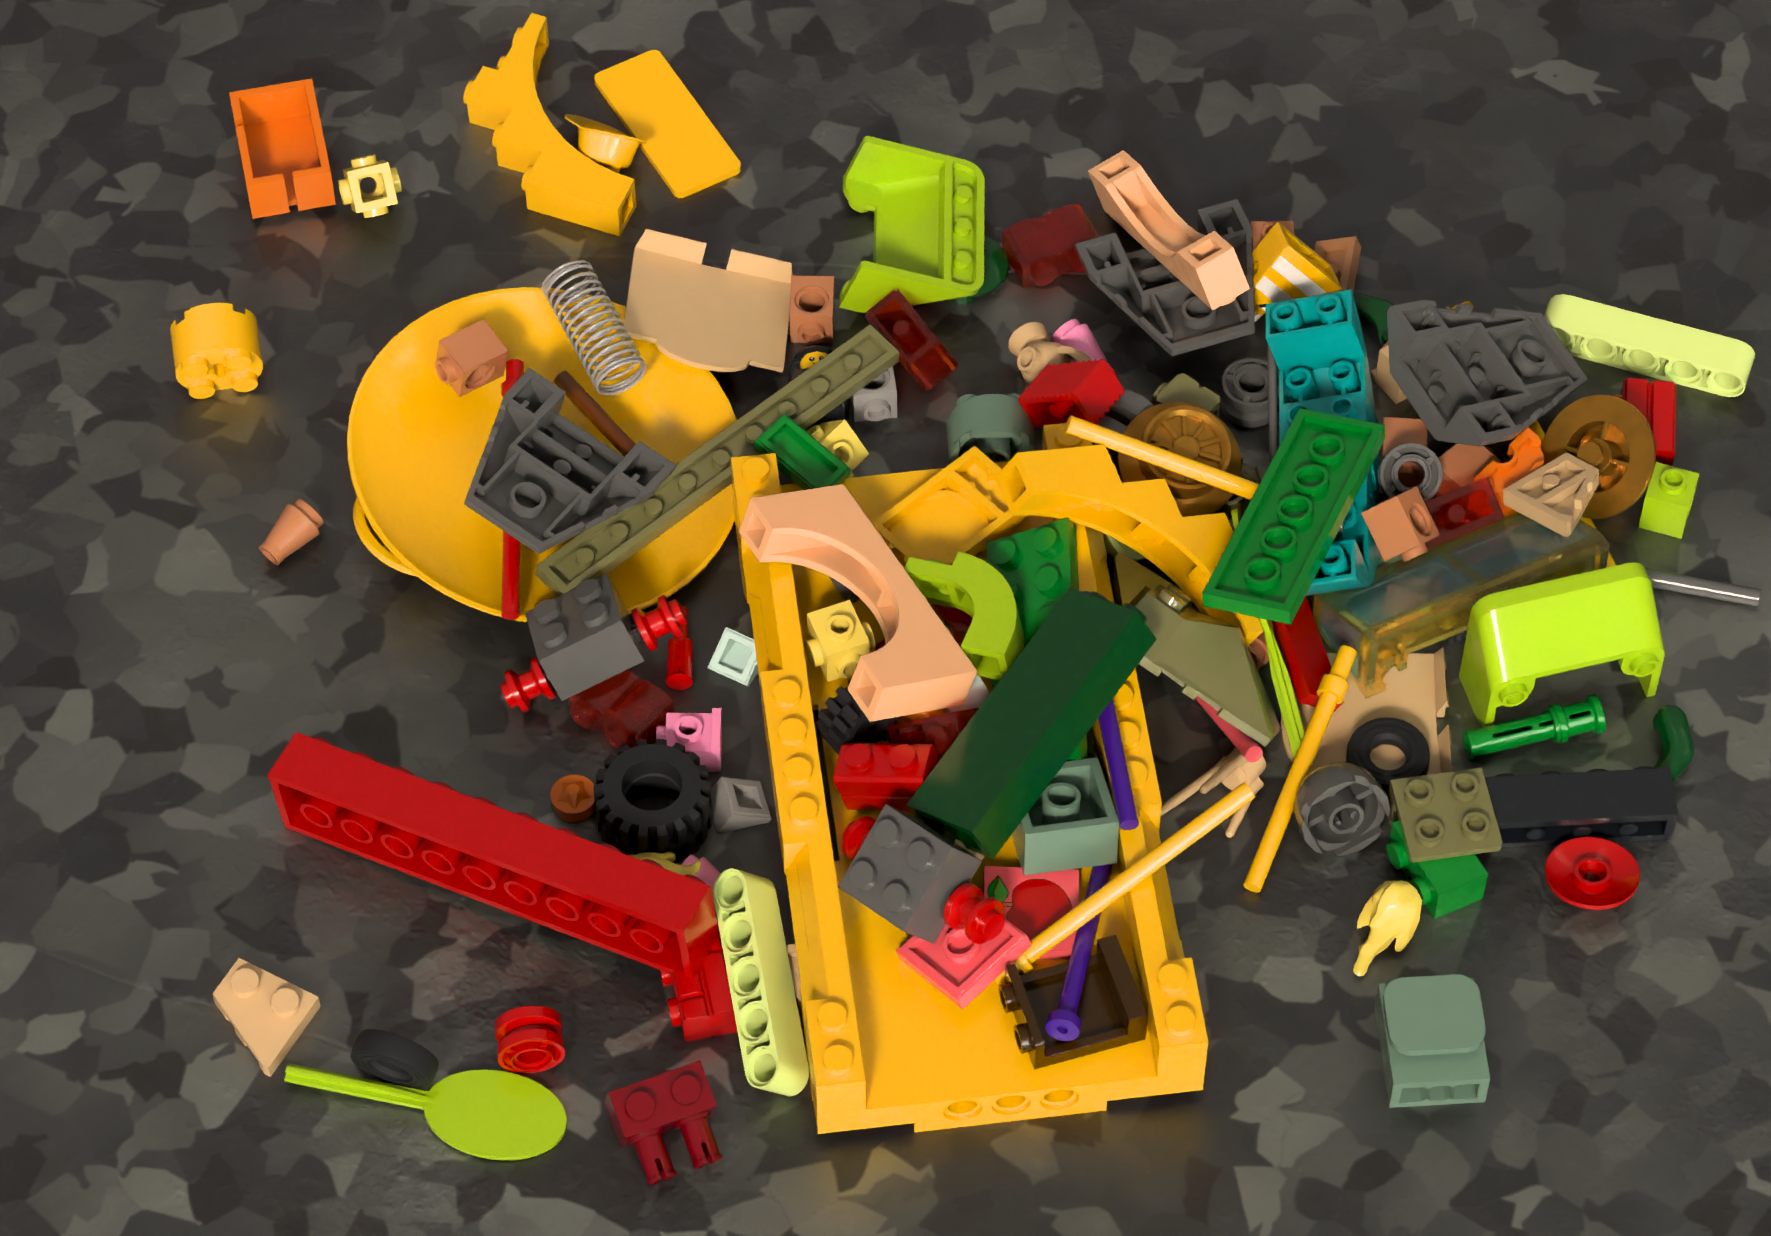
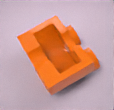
[1468,427,1544,525]

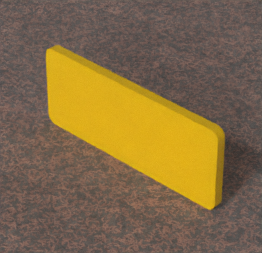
[594,50,741,198]

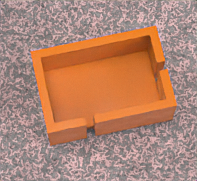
[229,78,336,219]

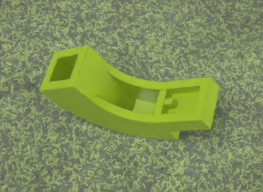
[904,551,1024,680]

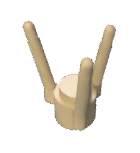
[1161,747,1266,838]

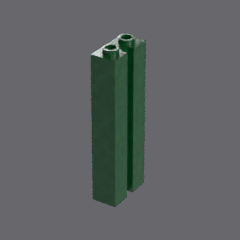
[906,588,1157,859]

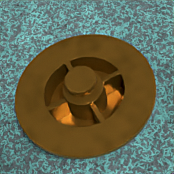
[1542,395,1656,519]
[1117,402,1242,517]

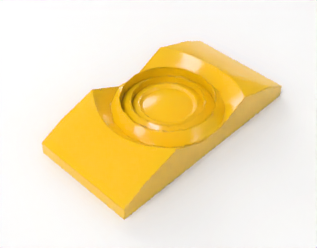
[872,446,1026,567]

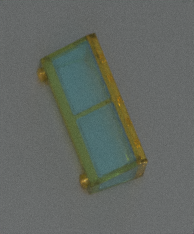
[1313,512,1610,699]

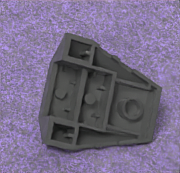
[1075,199,1255,356]
[1387,300,1588,447]
[464,368,676,554]

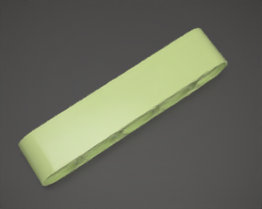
[1544,294,1755,397]
[713,868,809,1096]

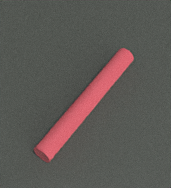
[1195,696,1263,762]

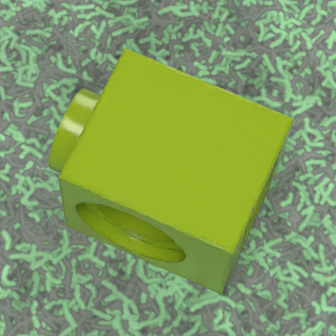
[1638,462,1699,539]

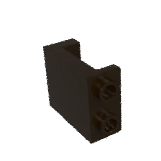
[998,935,1147,1070]

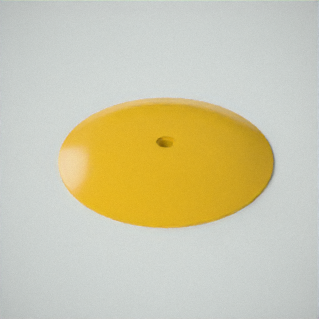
[347,287,737,622]

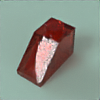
[1425,477,1505,549]

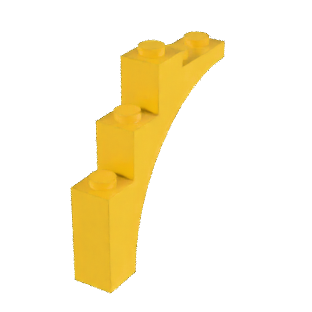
[463,13,636,237]
[995,444,1264,647]

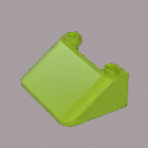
[839,136,985,313]

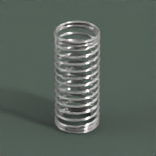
[541,260,647,395]

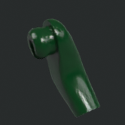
[1353,292,1394,347]
[1653,705,1694,782]

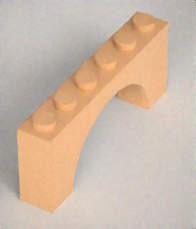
[739,484,977,722]

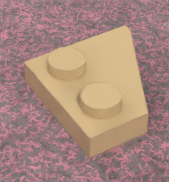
[1503,452,1599,538]
[213,958,321,1077]

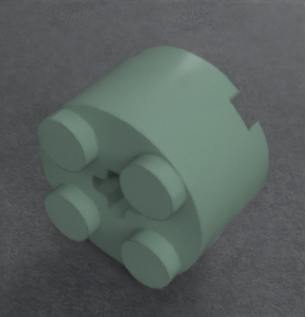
[946,393,1037,464]

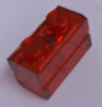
[864,289,958,391]

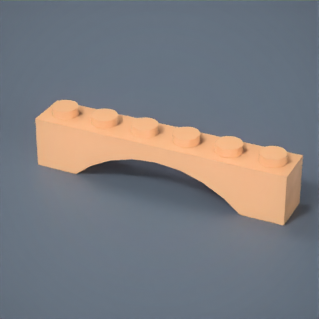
[1088,150,1250,310]

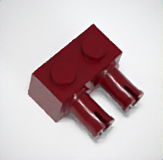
[604,1060,723,1186]

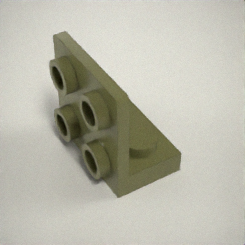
[1387,768,1503,863]

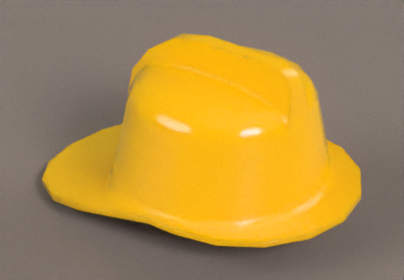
[564,114,647,173]

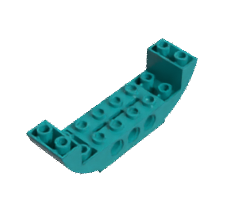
[1266,289,1380,596]

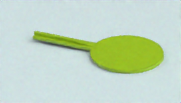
[1231,508,1305,760]
[284,1063,567,1160]

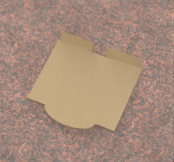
[622,229,792,373]
[1280,647,1454,775]

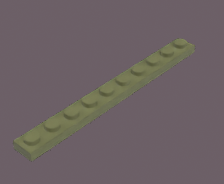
[536,324,900,597]

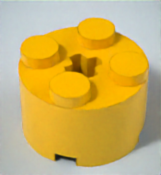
[170,303,263,399]

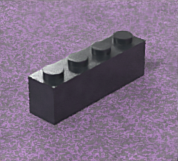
[1485,766,1678,849]

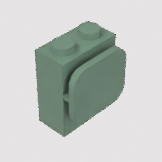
[1374,974,1490,1108]

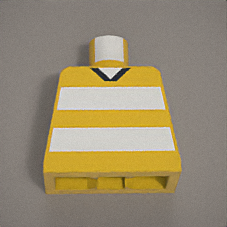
[1252,222,1342,322]

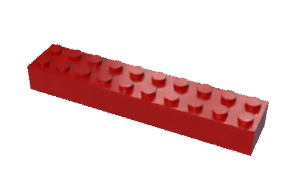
[268,732,720,978]

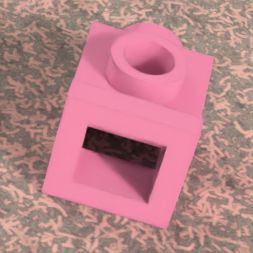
[656,708,723,772]

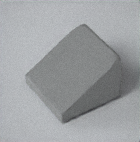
[711,777,772,832]

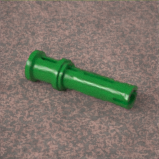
[1463,694,1606,759]

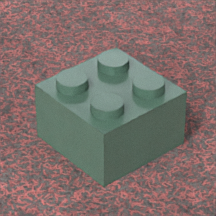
[1012,757,1119,876]

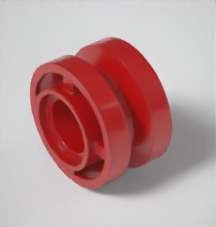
[494,1006,565,1073]

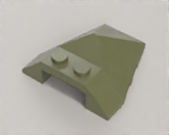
[1135,584,1281,747]

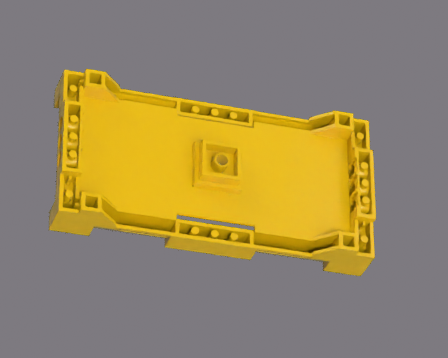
[731,423,1208,1134]

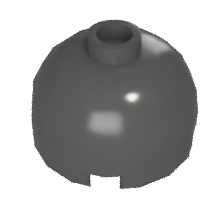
[1293,762,1391,856]

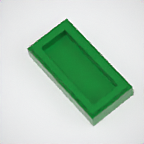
[753,413,851,490]

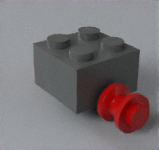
[500,573,688,713]
[838,804,1005,944]

